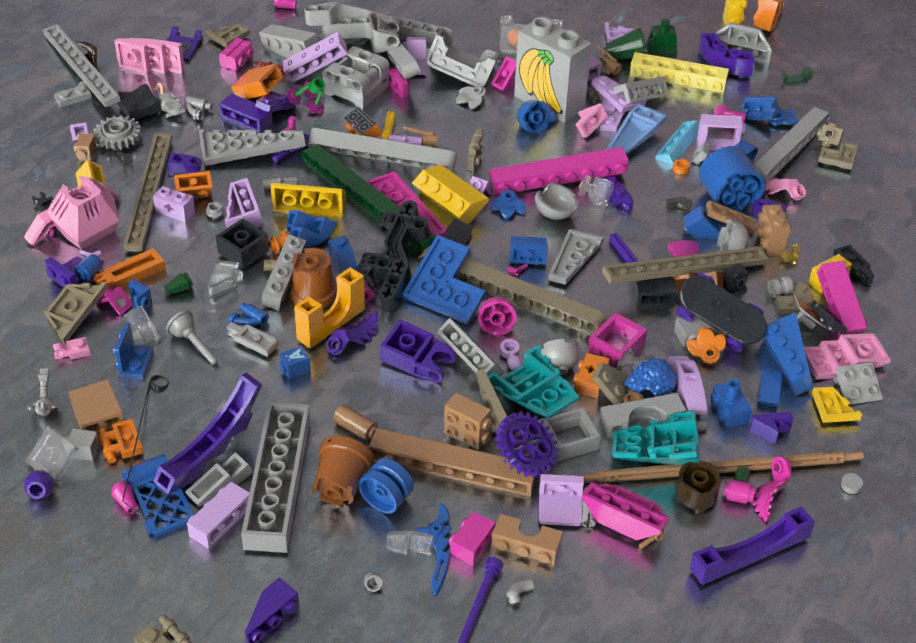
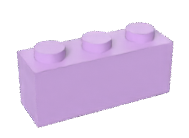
[187,482,250,549]

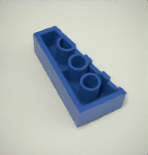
[763,312,813,396]

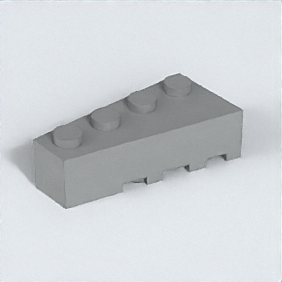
[259,24,319,58]

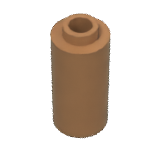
[333,404,378,441]

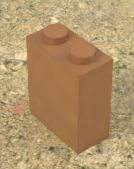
[68,380,124,435]

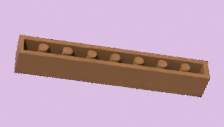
[369,428,537,497]

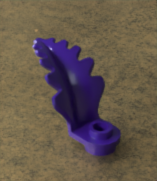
[326,311,379,355]

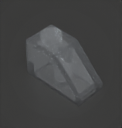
[208,260,243,299]

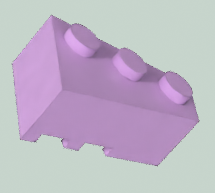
[225,178,264,228]

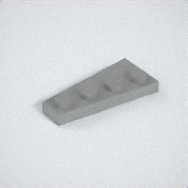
[548,229,604,285]

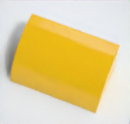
[76,159,107,186]

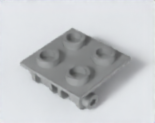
[833,362,883,405]

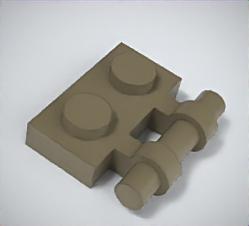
[467,128,484,172]
[133,615,192,643]

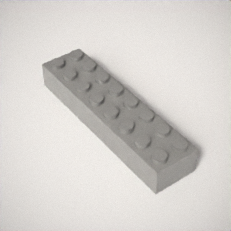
[241,402,310,553]

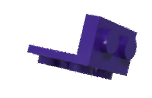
[45,256,100,287]

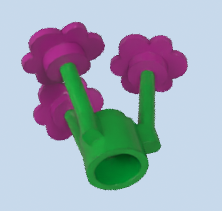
[286,77,326,114]

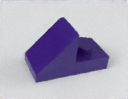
[749,412,794,444]

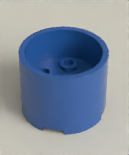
[699,146,765,212]

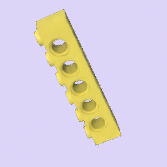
[629,52,729,93]

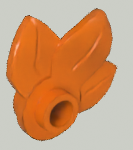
[687,327,726,364]

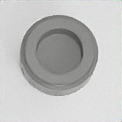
[841,473,863,494]

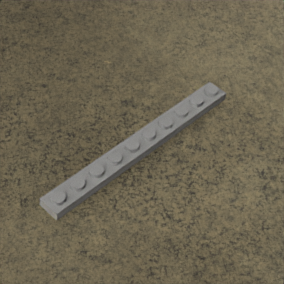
[43,24,120,107]

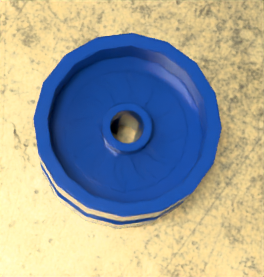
[358,458,414,514]

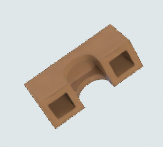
[491,513,563,565]

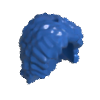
[624,358,677,397]

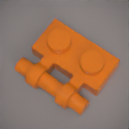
[98,419,143,463]

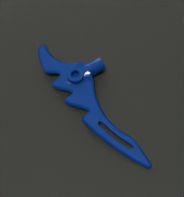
[417,503,452,595]

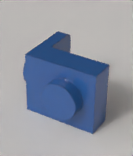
[128,279,152,312]

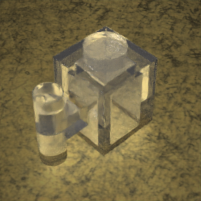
[578,175,614,206]

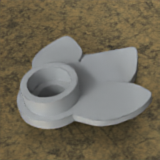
[456,86,486,110]

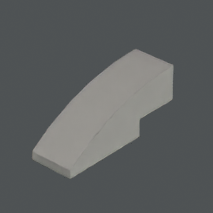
[185,452,254,506]

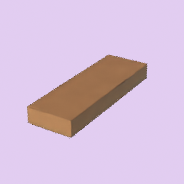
[706,200,756,234]

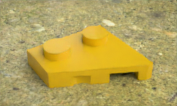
[812,387,862,423]

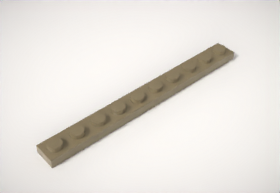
[123,133,172,252]
[602,247,769,284]

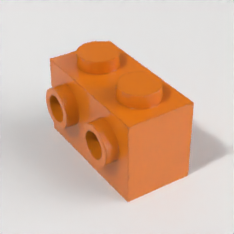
[174,171,213,198]

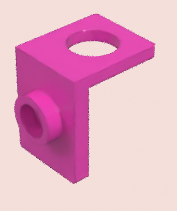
[96,286,133,315]

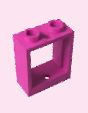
[588,312,648,369]

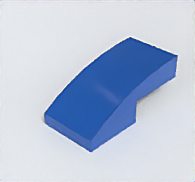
[758,369,782,407]

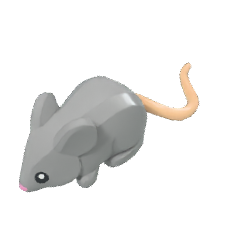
[153,83,185,117]

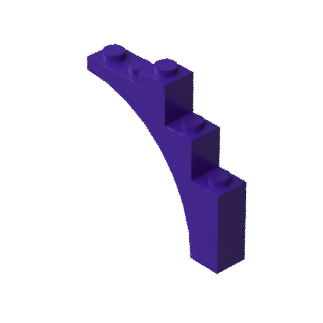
[153,372,262,495]

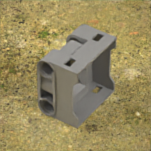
[323,46,389,109]

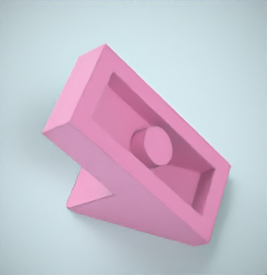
[576,104,608,138]

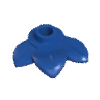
[769,107,800,125]
[491,190,526,220]

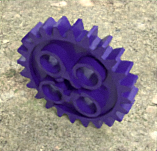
[494,411,559,478]

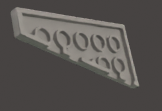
[199,130,306,166]

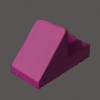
[491,56,516,92]
[389,68,410,98]

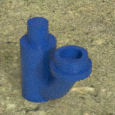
[227,303,269,326]

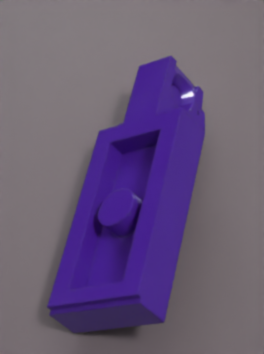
[598,175,634,212]

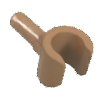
[639,529,664,549]

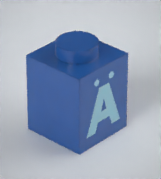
[279,346,311,379]

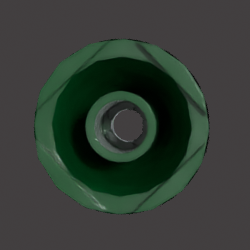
[603,27,647,59]

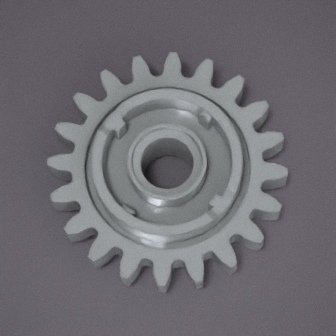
[94,115,142,150]

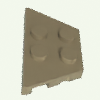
[44,282,109,344]
[476,369,507,436]

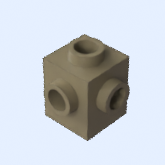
[817,123,844,148]

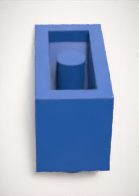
[684,206,723,239]
[328,236,359,274]

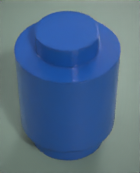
[75,254,102,281]

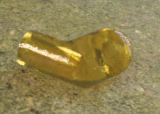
[780,244,801,263]

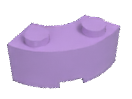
[403,37,426,75]

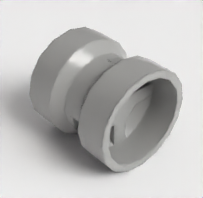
[767,276,793,298]

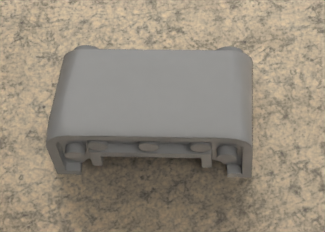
[427,28,499,86]

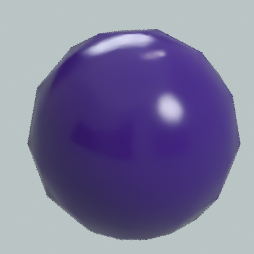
[24,470,55,500]

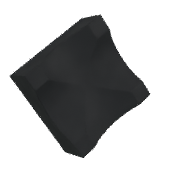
[117,84,161,120]

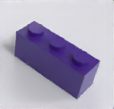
[219,93,272,133]

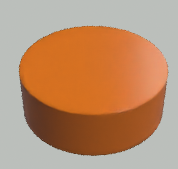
[673,159,690,174]

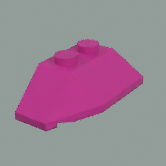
[581,482,670,540]

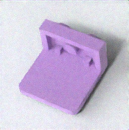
[539,474,584,526]

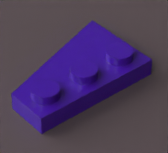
[255,91,296,112]

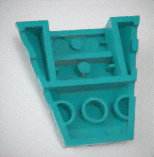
[488,344,579,419]

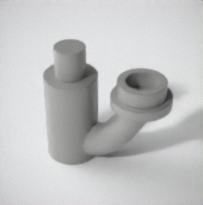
[185,96,213,121]

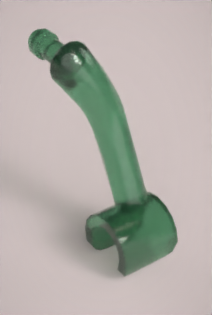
[782,66,813,82]

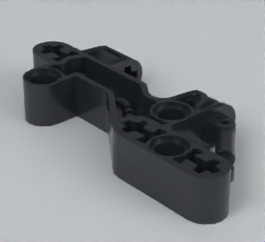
[357,200,430,312]

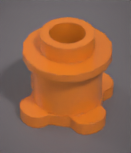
[269,230,288,254]

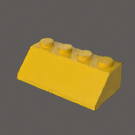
[412,164,490,225]
[271,183,346,218]

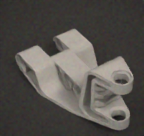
[304,2,400,53]

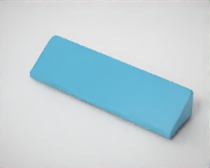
[655,120,699,165]

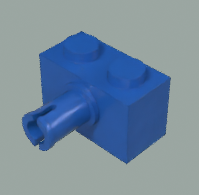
[710,379,752,428]

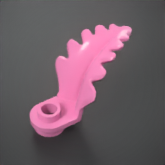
[764,177,806,201]

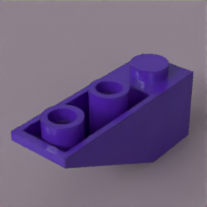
[245,577,299,643]

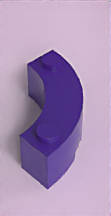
[698,33,754,77]

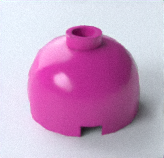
[478,296,517,336]

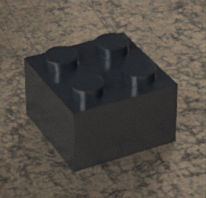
[216,218,269,269]

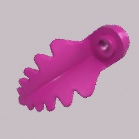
[752,456,792,522]

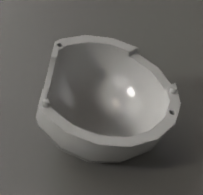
[535,183,579,220]

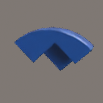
[286,210,337,246]

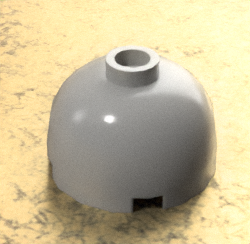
[717,219,750,252]
[541,339,579,374]

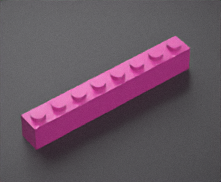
[489,147,628,196]

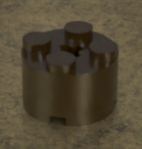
[675,461,721,512]

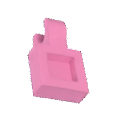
[53,337,91,360]

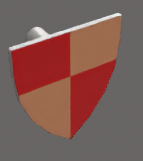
[794,295,828,329]

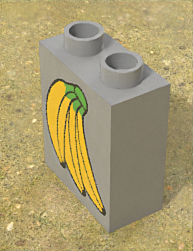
[514,17,592,123]

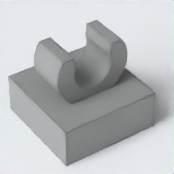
[692,141,712,165]

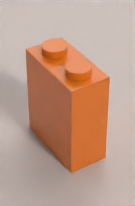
[231,64,284,99]

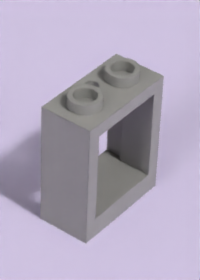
[538,407,602,463]

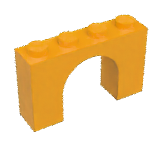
[294,267,365,349]

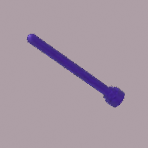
[458,557,504,643]

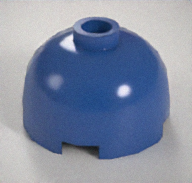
[517,100,550,133]

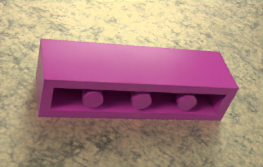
[816,261,867,338]

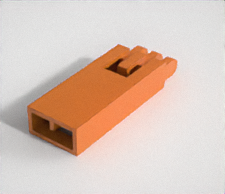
[93,248,166,289]

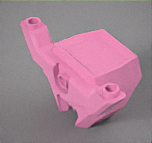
[24,176,121,250]

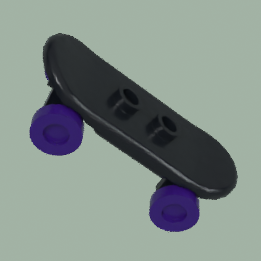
[675,273,767,352]

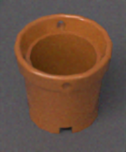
[289,248,337,308]
[312,436,374,506]

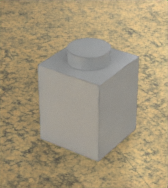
[64,429,100,461]

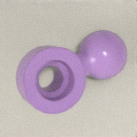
[500,339,522,371]

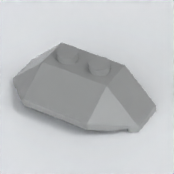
[715,23,772,63]

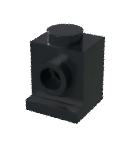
[723,263,748,295]

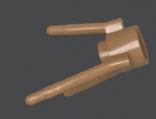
[598,45,622,75]
[400,126,437,147]

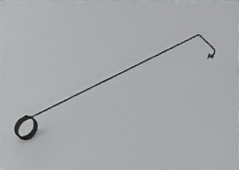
[122,375,169,519]

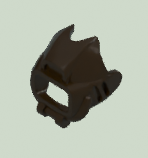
[75,41,97,68]

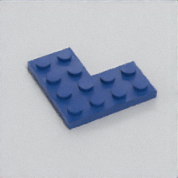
[402,235,486,325]

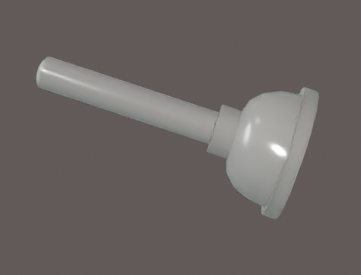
[166,310,218,365]

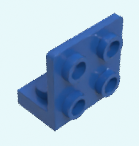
[510,236,548,265]
[113,323,154,380]

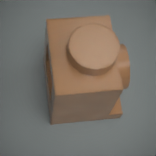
[74,133,97,160]

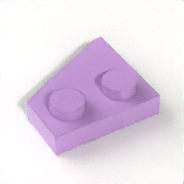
[604,22,635,43]

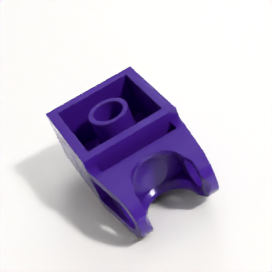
[380,319,457,382]

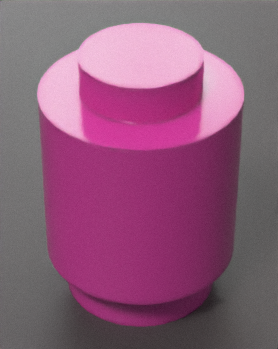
[723,479,755,504]

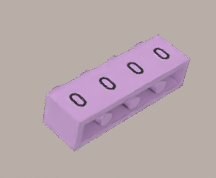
[283,32,347,83]

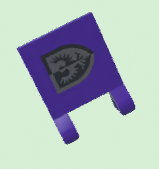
[166,26,203,61]

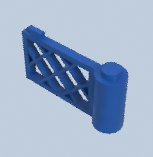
[121,454,194,538]

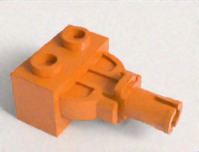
[753,0,785,31]

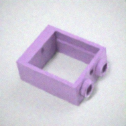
[697,114,745,152]

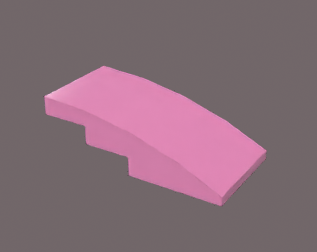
[115,38,185,74]
[804,334,891,380]

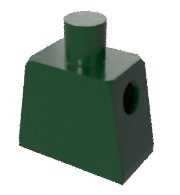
[646,19,678,55]

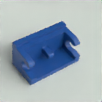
[741,96,780,120]

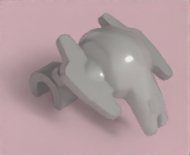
[28,368,60,416]

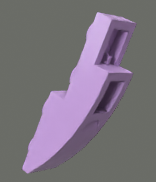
[668,356,707,415]

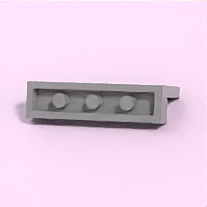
[613,76,669,104]

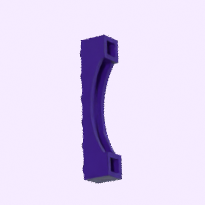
[690,506,815,585]

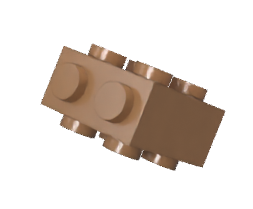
[756,204,791,256]
[444,393,492,450]

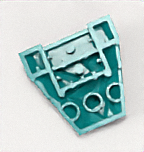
[612,410,700,466]

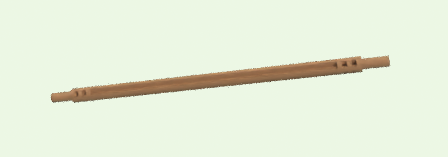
[577,451,864,483]

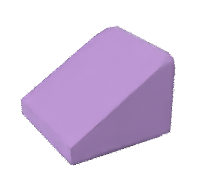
[70,122,89,141]

